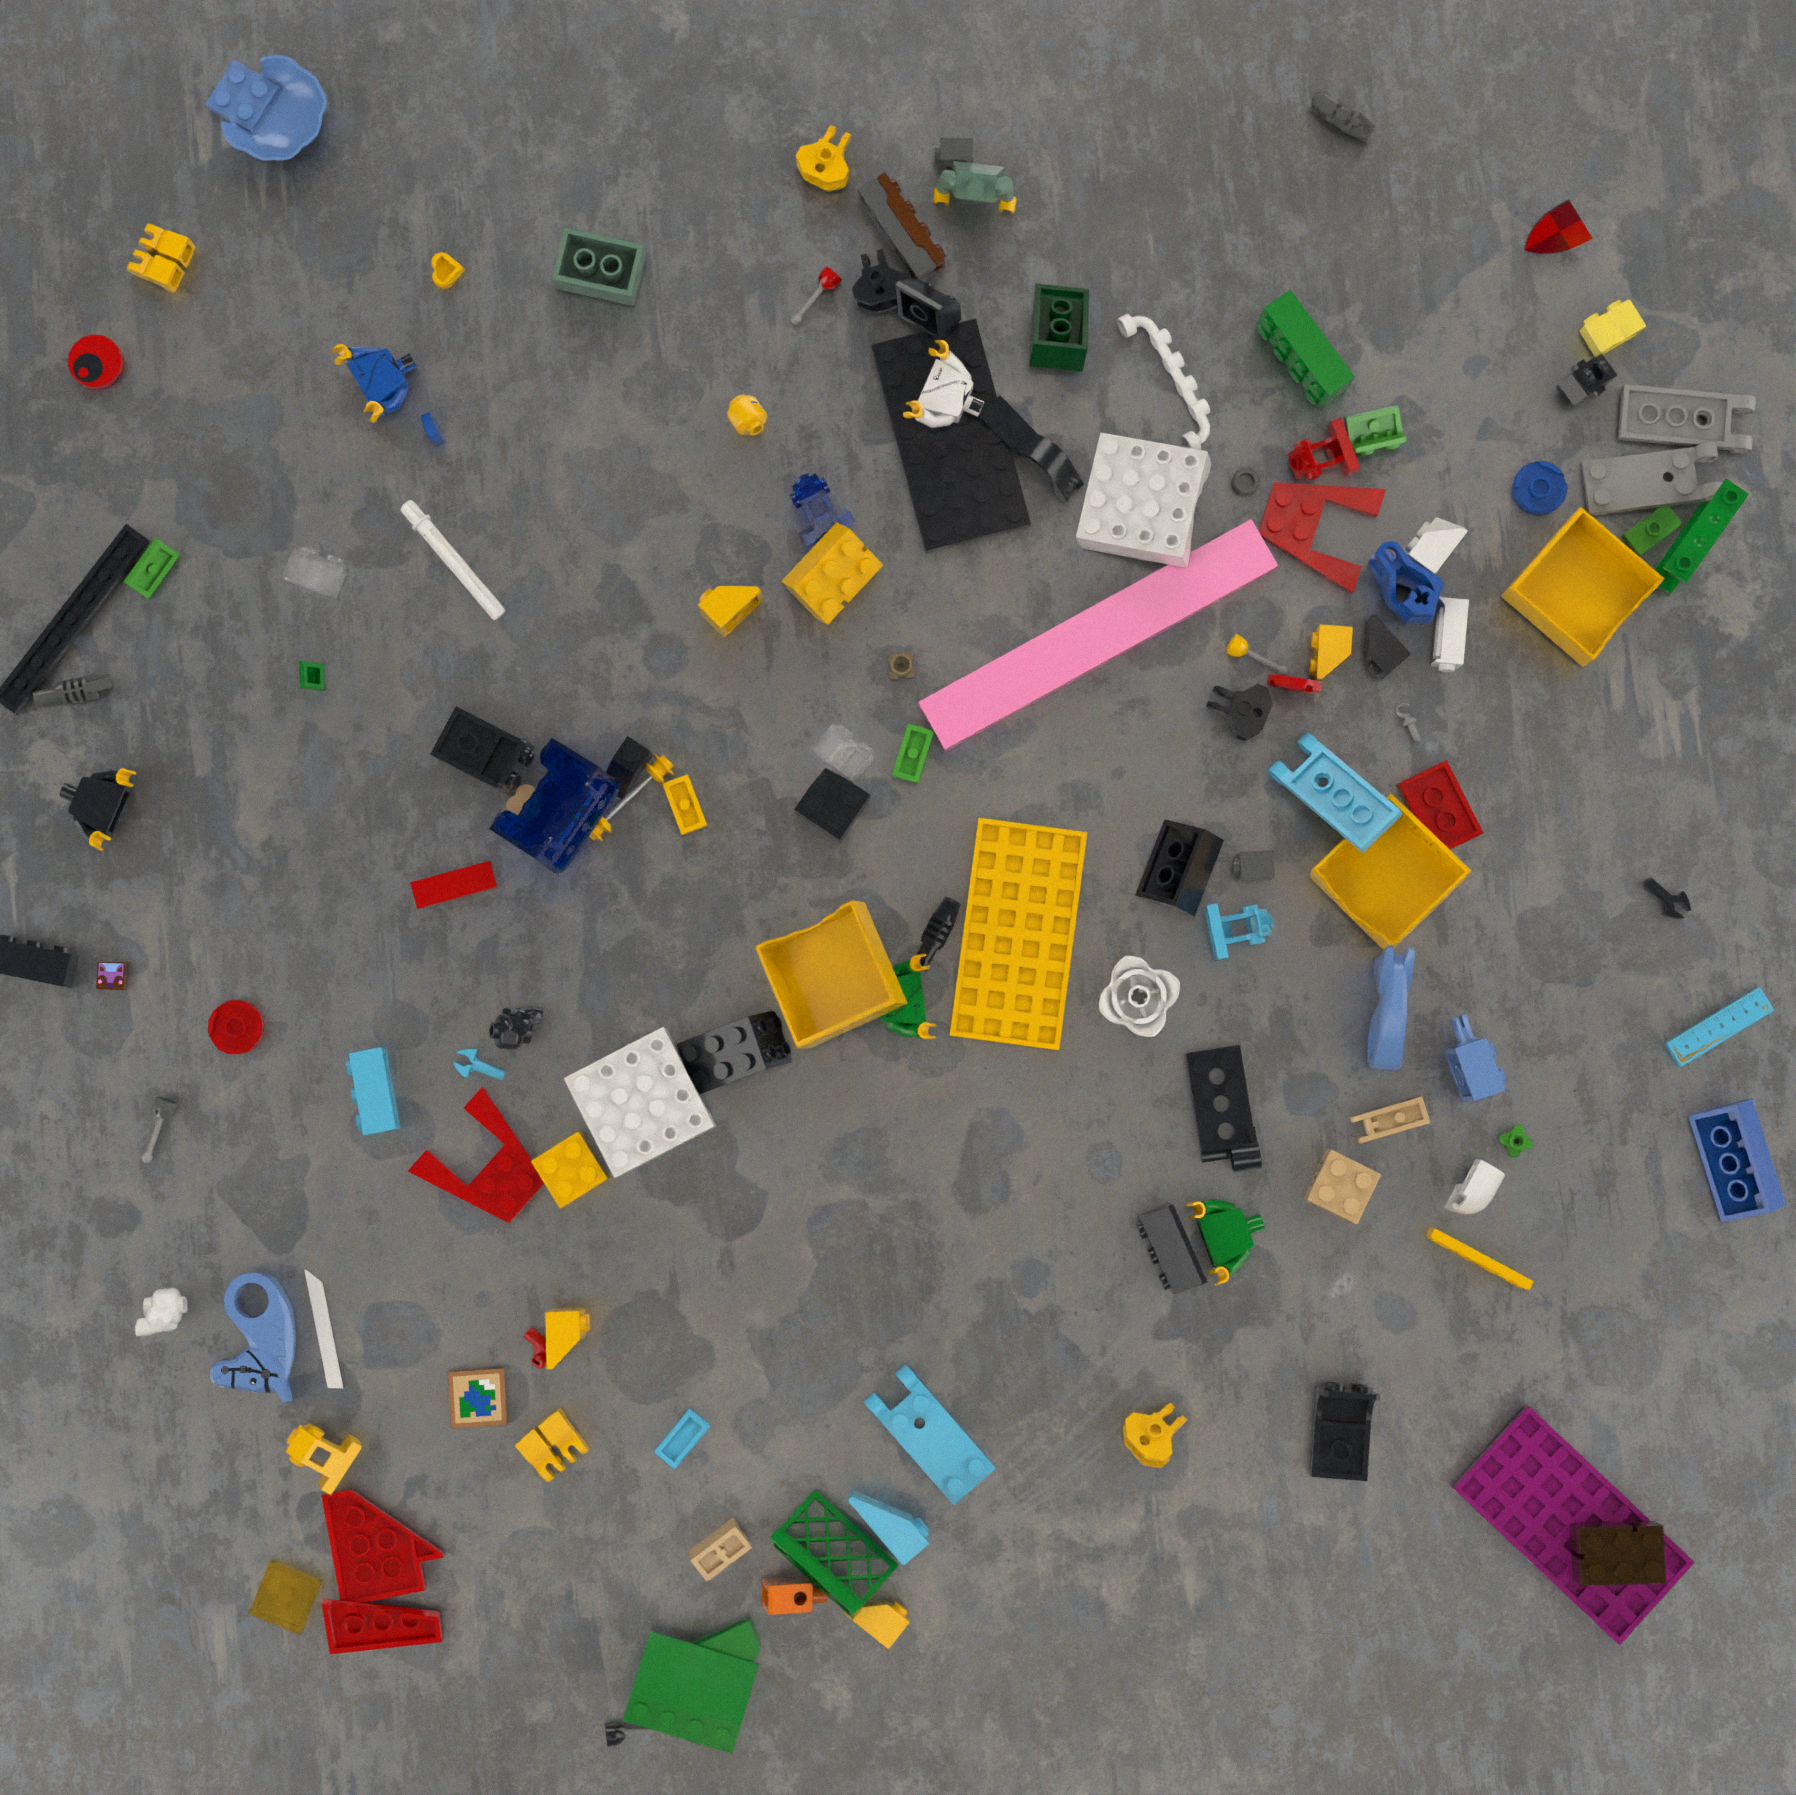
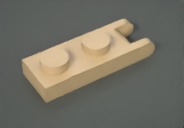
[1350,1096,1431,1144]

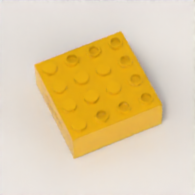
[1501,507,1665,667]
[1310,793,1471,951]
[755,900,908,1049]

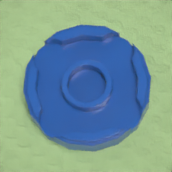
[1512,461,1568,516]

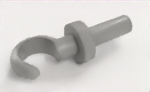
[1395,702,1421,742]

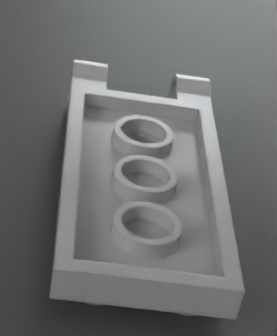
[1618,384,1756,453]
[1581,443,1722,516]

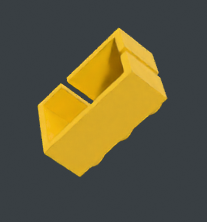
[781,522,883,625]

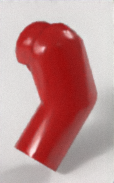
[523,1327,547,1369]

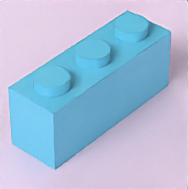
[346,1047,401,1136]

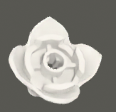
[1099,956,1180,1037]

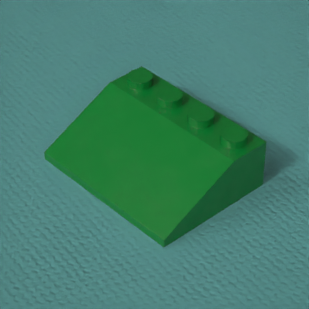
[623,1631,759,1754]

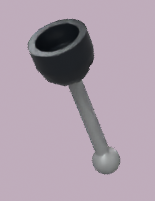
[605,1722,657,1747]

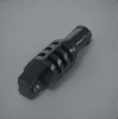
[917,897,961,972]

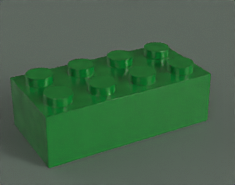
[1257,290,1355,410]

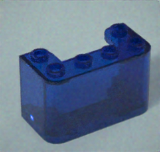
[489,738,619,874]

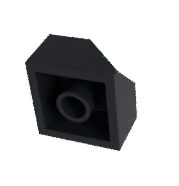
[794,768,871,843]

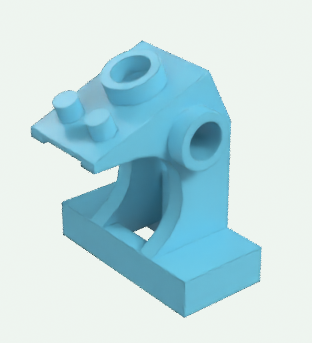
[1204,904,1274,961]

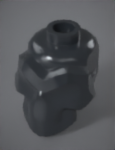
[489,1007,543,1050]

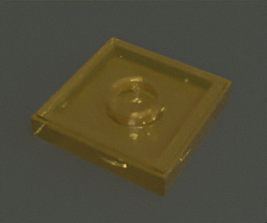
[248,1560,324,1635]

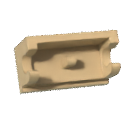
[688,1517,752,1582]

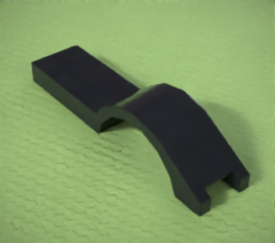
[979,395,1084,504]

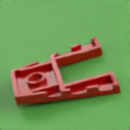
[1258,482,1386,594]
[408,1087,545,1223]

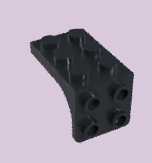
[430,706,535,795]
[677,1011,792,1095]
[1310,1381,1380,1481]

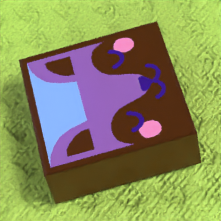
[96,962,128,990]

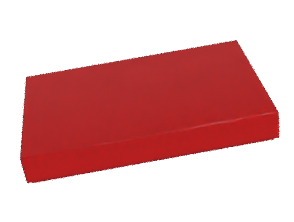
[1397,760,1484,850]

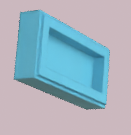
[653,1408,711,1470]

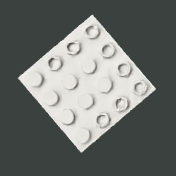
[1076,433,1212,568]
[564,1027,717,1178]

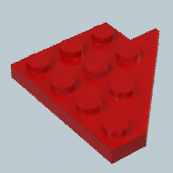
[321,1489,444,1603]

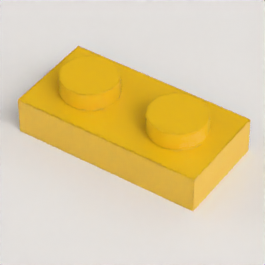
[662,774,708,836]

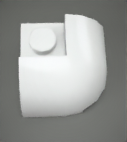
[1444,1159,1505,1214]

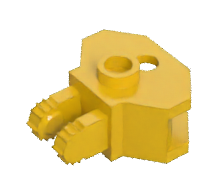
[796,125,852,192]
[1122,1403,1187,1468]

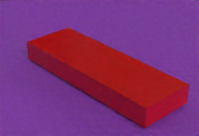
[410,861,498,910]

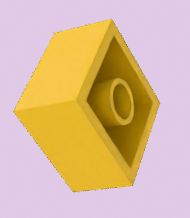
[531,1131,611,1209]

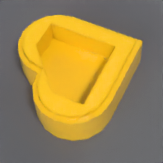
[431,252,465,289]

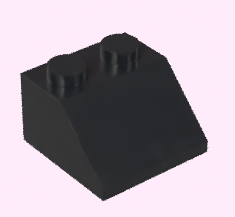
[895,278,961,340]

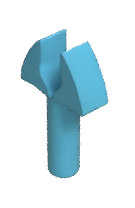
[453,1049,506,1080]

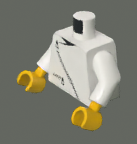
[903,340,984,428]

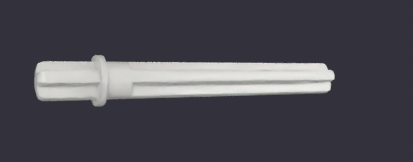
[401,500,505,620]

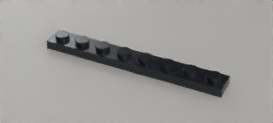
[0,524,151,715]

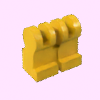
[126,224,196,294]
[514,1407,589,1483]

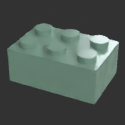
[552,227,646,306]

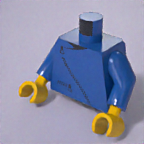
[331,344,417,423]

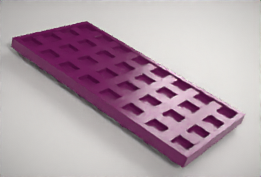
[1452,1405,1695,1645]

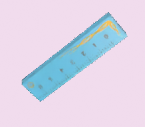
[1664,987,1775,1067]

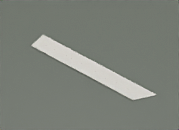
[304,1269,344,1389]

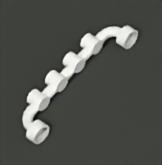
[1117,314,1210,450]

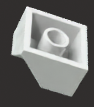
[1404,517,1468,574]

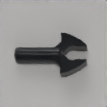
[1644,877,1691,919]

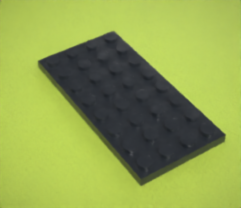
[871,318,1031,553]

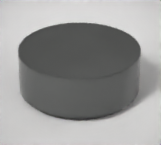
[1231,468,1260,497]

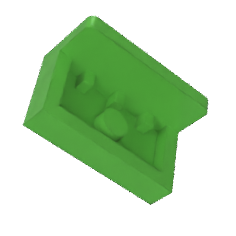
[1344,405,1407,456]

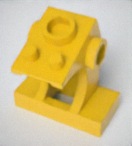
[285,1424,362,1495]

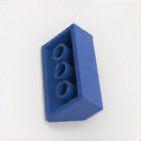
[1688,1098,1786,1222]

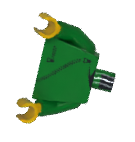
[881,954,937,1040]

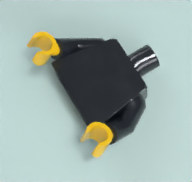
[60,768,136,851]

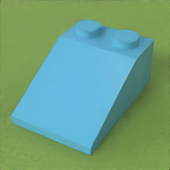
[848,1490,930,1566]

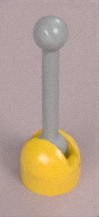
[1225,633,1289,676]

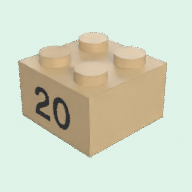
[1302,1149,1382,1225]

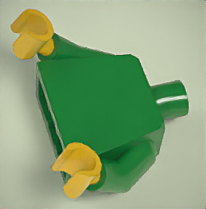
[1186,1199,1265,1286]

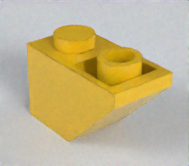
[1309,624,1353,682]

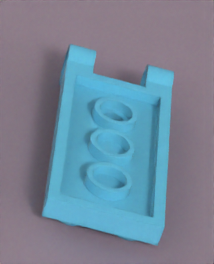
[1268,732,1402,853]
[864,1364,996,1505]

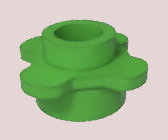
[1499,1125,1533,1158]

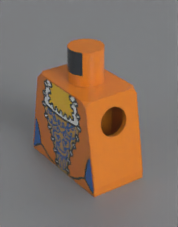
[762,1577,828,1615]

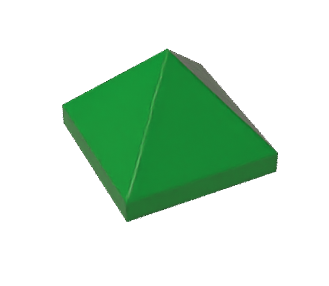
[299,661,324,691]

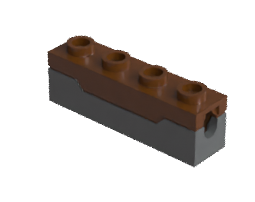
[858,172,946,282]

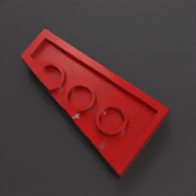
[321,1598,443,1655]

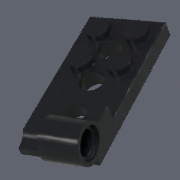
[1184,1045,1262,1172]

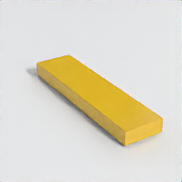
[1425,1227,1534,1290]

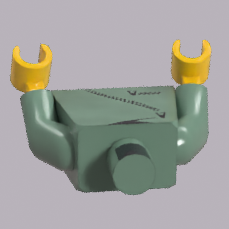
[933,161,1017,214]

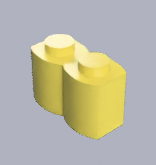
[1579,299,1647,357]

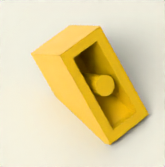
[844,1600,910,1649]

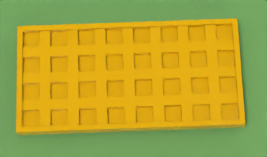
[949,818,1087,1051]

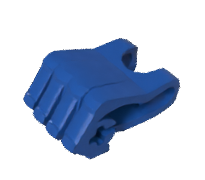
[1368,541,1443,625]

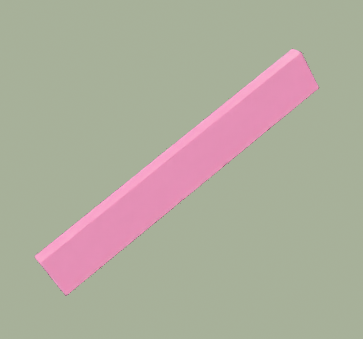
[918,519,1278,752]

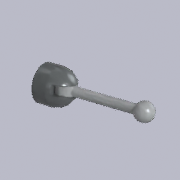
[142,1096,178,1163]

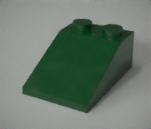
[1029,283,1089,372]

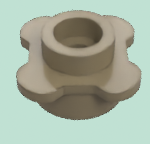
[887,651,915,680]

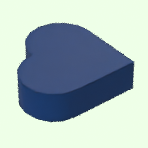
[421,412,446,446]

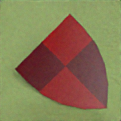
[1524,199,1593,253]

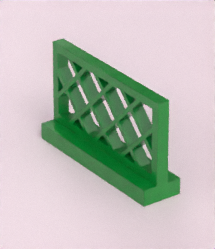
[769,1490,899,1619]

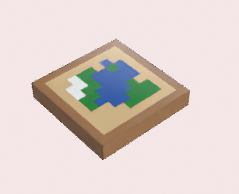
[448,1368,508,1429]

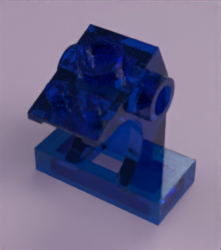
[789,473,855,546]

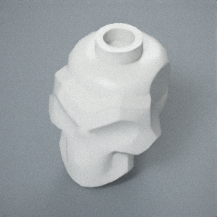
[135,1288,188,1337]

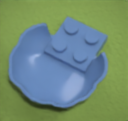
[205,54,327,161]

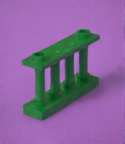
[1654,478,1749,596]

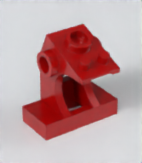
[1287,418,1360,481]

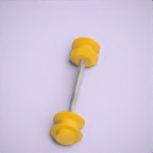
[583,754,674,841]

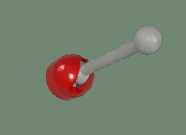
[791,266,842,325]

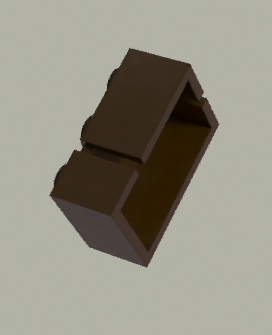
[1570,1521,1666,1586]

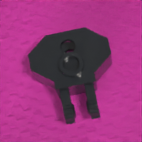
[852,249,907,315]
[1556,354,1618,409]
[1206,683,1273,742]

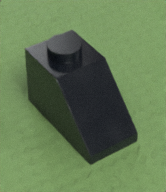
[1364,614,1411,680]
[600,736,653,800]

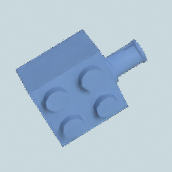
[1444,1014,1507,1102]

